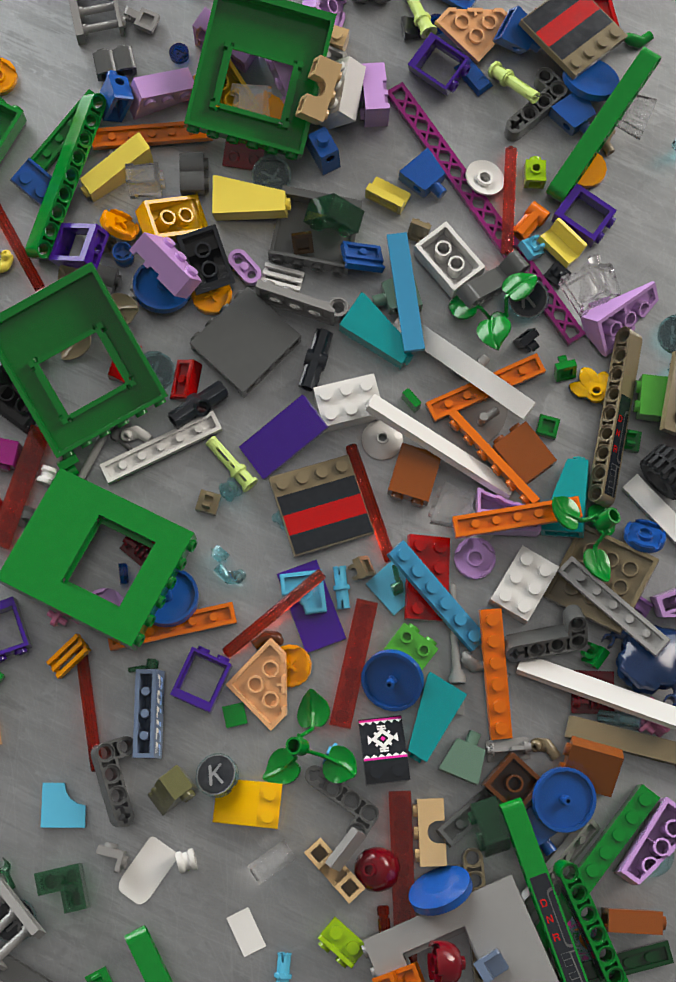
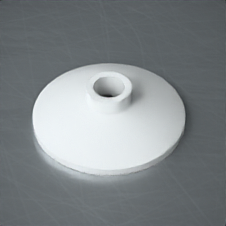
[466,160,504,196]
[362,420,403,460]

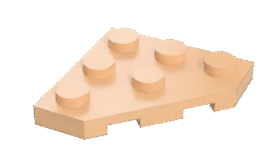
[434,7,507,64]
[225,638,287,731]

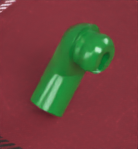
[624,31,654,49]

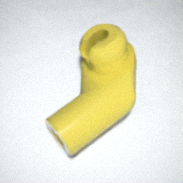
[0,250,14,274]

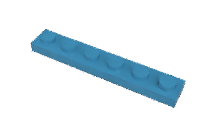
[387,540,481,652]

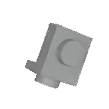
[96,841,129,873]

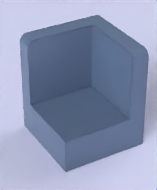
[473,948,509,982]

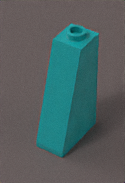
[339,292,414,369]
[541,456,590,538]
[407,672,467,763]

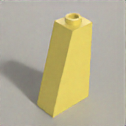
[80,132,154,202]
[212,175,291,221]

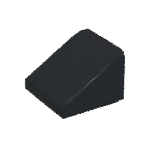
[400,16,422,40]

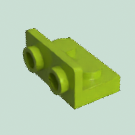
[318,917,364,969]

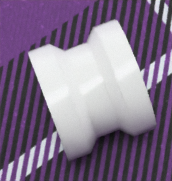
[36,465,59,487]
[175,848,198,874]

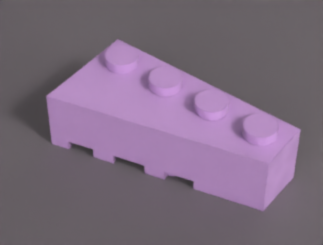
[614,797,676,885]

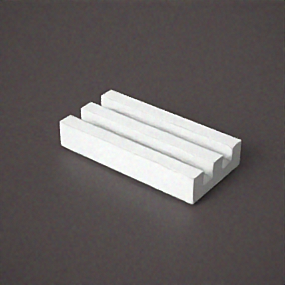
[260,262,305,293]

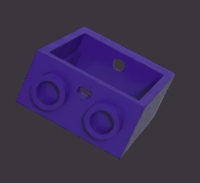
[408,32,471,97]
[551,183,617,248]
[48,223,109,270]
[0,596,32,662]
[170,646,233,714]

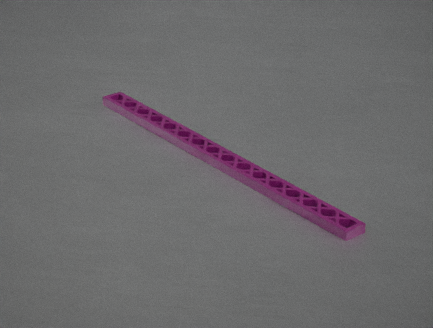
[387,82,586,346]

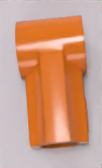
[512,201,551,241]

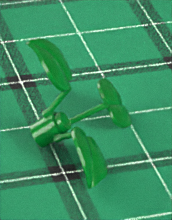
[448,273,538,351]
[552,496,621,582]
[262,689,357,785]

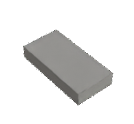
[325,827,367,872]

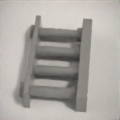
[68,0,127,45]
[0,874,46,971]

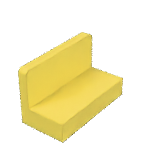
[365,177,411,215]
[537,218,587,268]

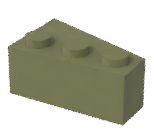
[148,765,198,816]

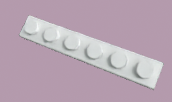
[100,411,223,485]

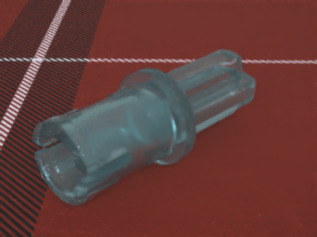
[597,710,642,728]

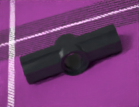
[298,328,333,392]
[168,380,229,429]

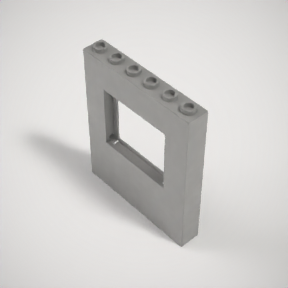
[361,874,559,982]

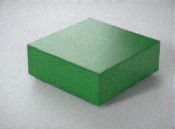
[401,388,421,413]
[535,414,560,440]
[222,702,248,728]

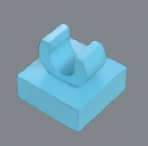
[517,235,546,261]

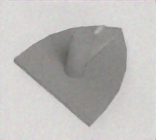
[460,401,508,443]

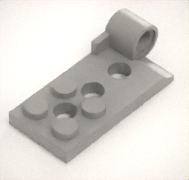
[255,279,349,326]

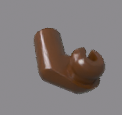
[251,630,284,650]

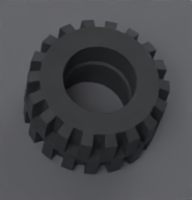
[640,444,676,500]

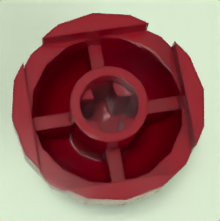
[354,847,400,892]
[427,940,466,982]

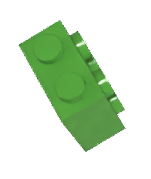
[633,374,668,422]
[383,622,438,670]

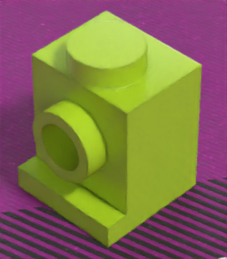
[524,156,546,189]

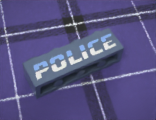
[132,669,165,759]

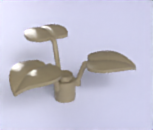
[58,265,139,360]

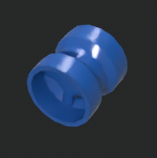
[112,241,135,268]

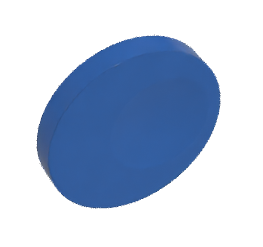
[562,60,620,102]
[133,265,191,314]
[153,570,199,627]
[361,649,424,711]
[532,767,597,833]
[408,865,473,916]

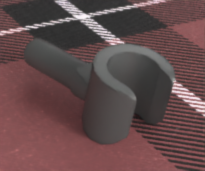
[109,427,133,451]

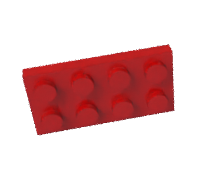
[404,534,450,622]

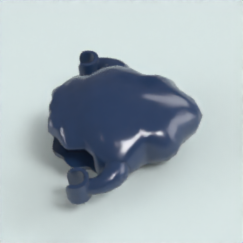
[601,625,676,706]

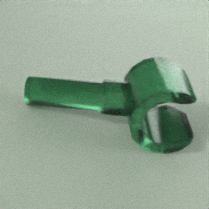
[390,565,404,596]
[128,658,159,673]
[0,858,16,889]

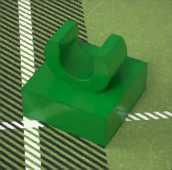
[554,355,577,382]
[624,429,642,453]
[56,453,79,475]
[580,641,610,670]
[85,966,113,982]

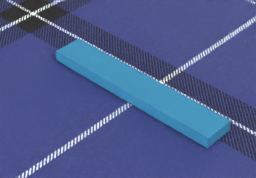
[386,232,425,353]

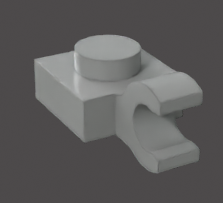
[123,7,160,35]

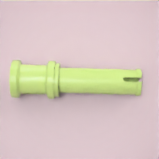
[406,0,437,40]
[488,61,540,104]
[205,436,258,492]

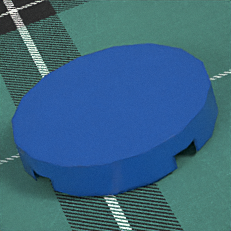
[623,519,666,553]

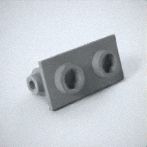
[485,737,532,762]

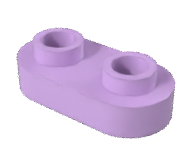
[228,249,262,286]

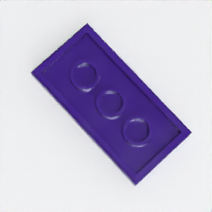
[239,394,329,480]
[277,559,346,653]

